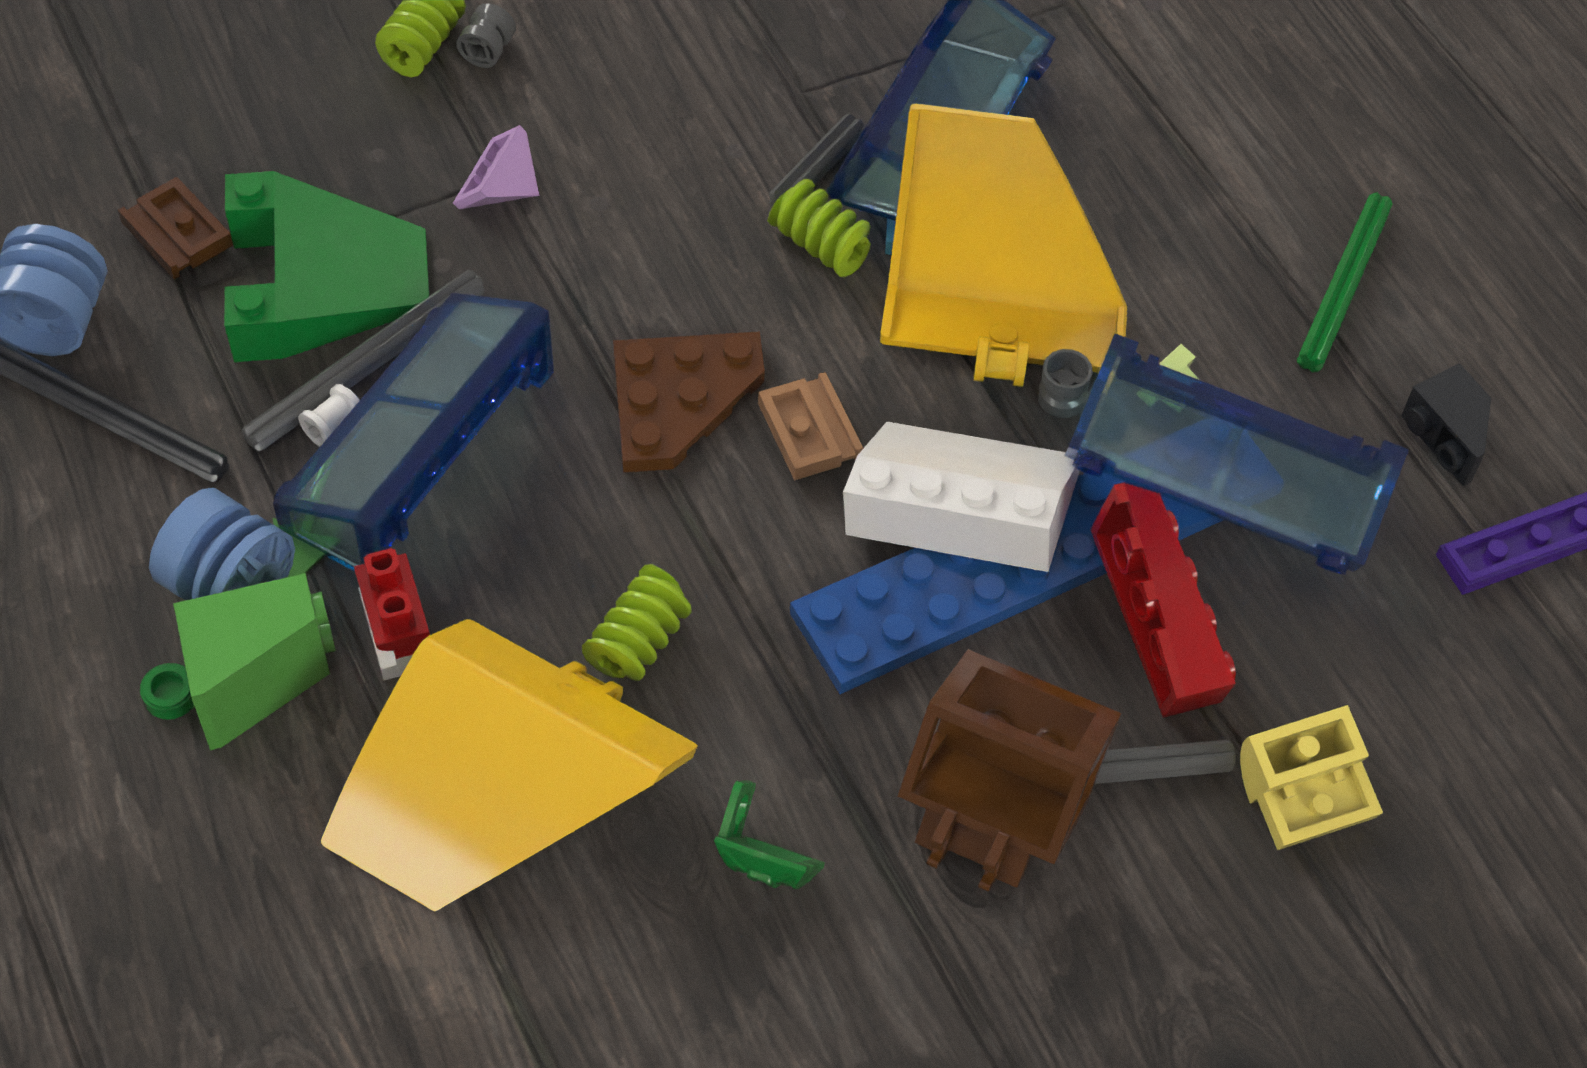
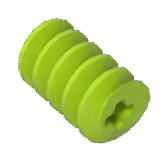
[375,0,466,78]
[767,179,871,277]
[582,564,692,681]

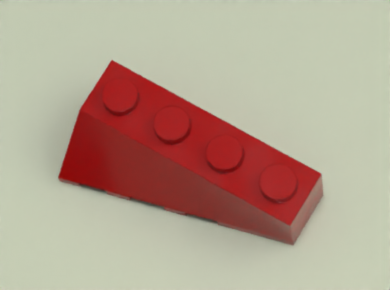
[1090,482,1236,718]

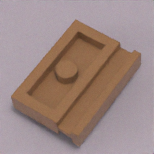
[758,372,863,481]

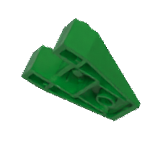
[224,171,430,362]

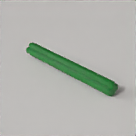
[1297,192,1393,373]

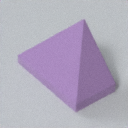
[453,125,539,209]

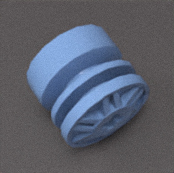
[0,224,108,356]
[149,488,295,600]

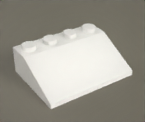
[843,422,1083,572]

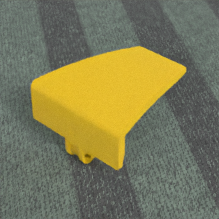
[880,103,1127,387]
[321,619,698,912]

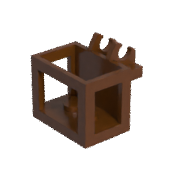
[898,649,1122,892]

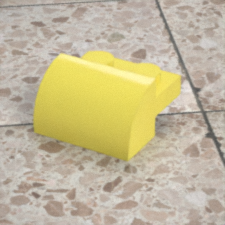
[1240,705,1383,850]

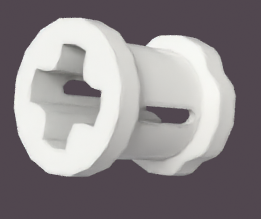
[298,384,367,450]

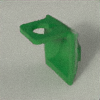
[714,780,825,889]

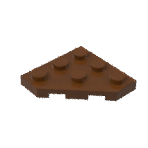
[613,331,765,473]

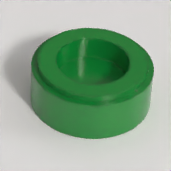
[140,663,194,719]

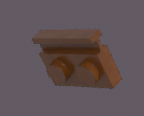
[118,177,233,280]

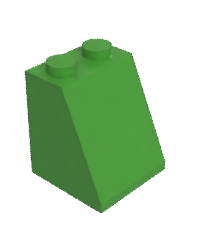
[173,573,336,750]

